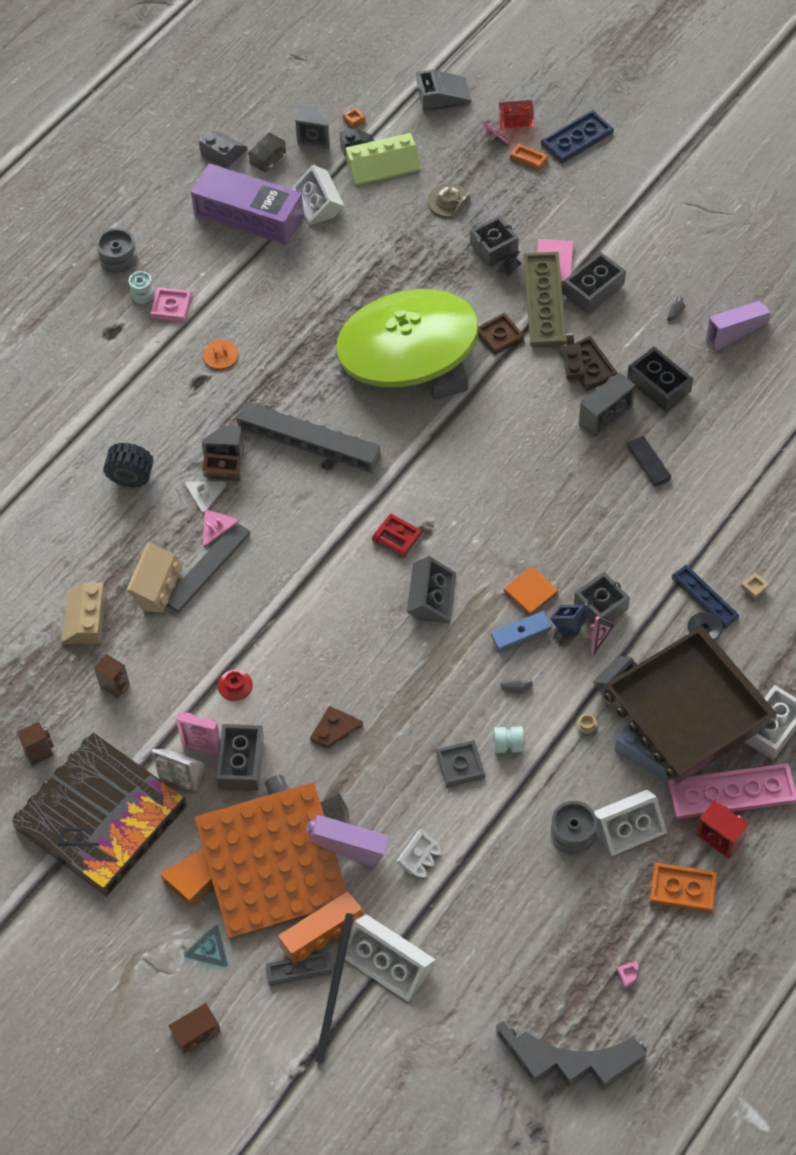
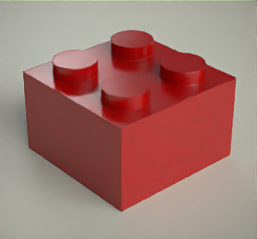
[696,801,749,859]

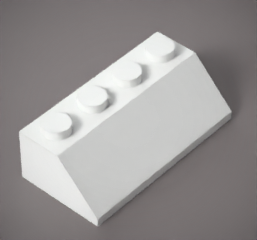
[345,914,435,1001]

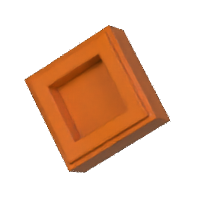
[343,108,366,128]

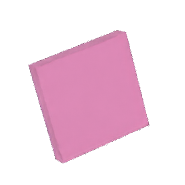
[150,287,192,322]

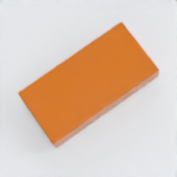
[510,144,548,171]

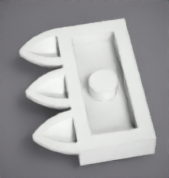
[396,829,442,877]

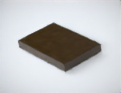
[559,336,618,391]

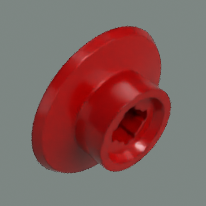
[218,670,253,701]

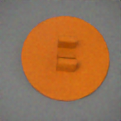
[203,340,239,370]

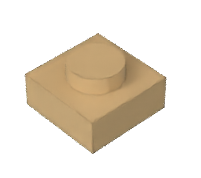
[741,572,769,599]

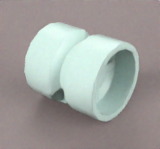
[129,271,154,304]
[494,726,524,754]

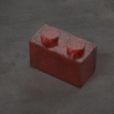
[498,100,534,129]

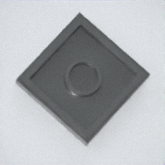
[436,740,485,788]

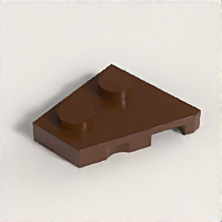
[310,706,363,749]

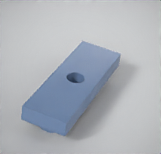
[491,611,552,651]

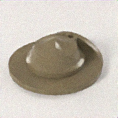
[428,184,470,218]

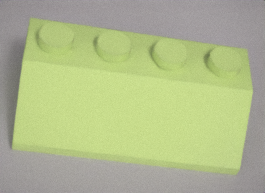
[346,133,420,186]

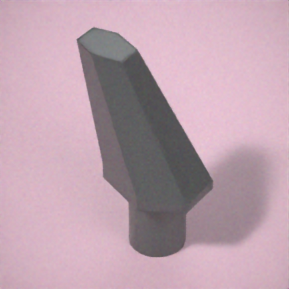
[667,296,686,321]
[500,679,533,692]

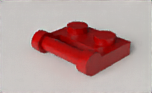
[372,513,422,558]

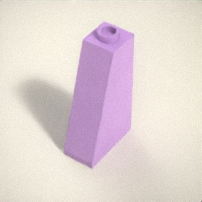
[706,301,770,352]
[306,814,388,868]

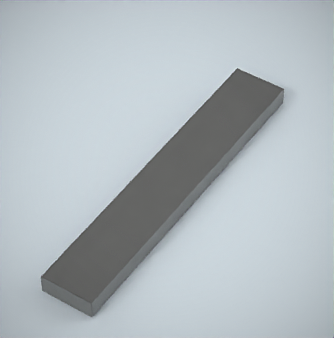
[167,523,250,613]

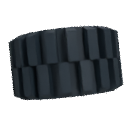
[103,443,154,488]

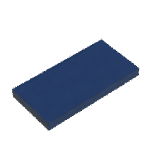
[541,110,614,164]

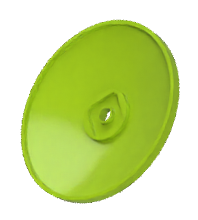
[336,289,479,387]

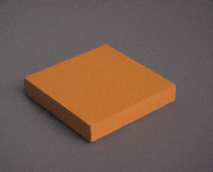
[504,566,558,616]

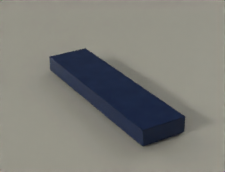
[672,564,739,629]

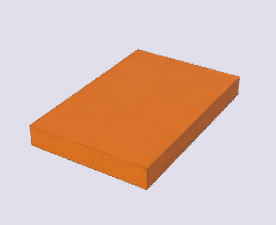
[649,862,717,913]

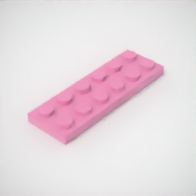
[668,763,796,820]

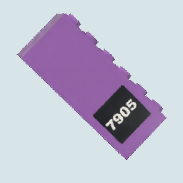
[191,163,304,245]

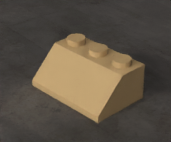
[126,542,183,613]
[62,582,106,644]

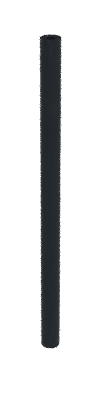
[315,913,354,1064]

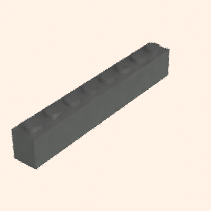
[237,402,381,473]

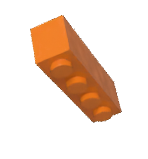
[278,892,363,964]

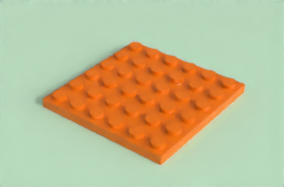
[194,782,347,939]

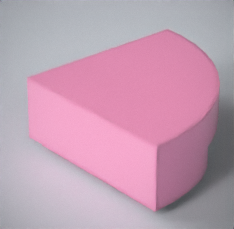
[617,961,638,989]

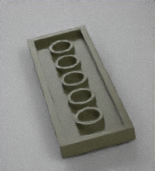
[523,251,566,346]

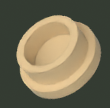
[577,714,597,734]

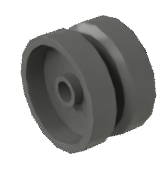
[96,228,137,273]
[551,801,597,854]

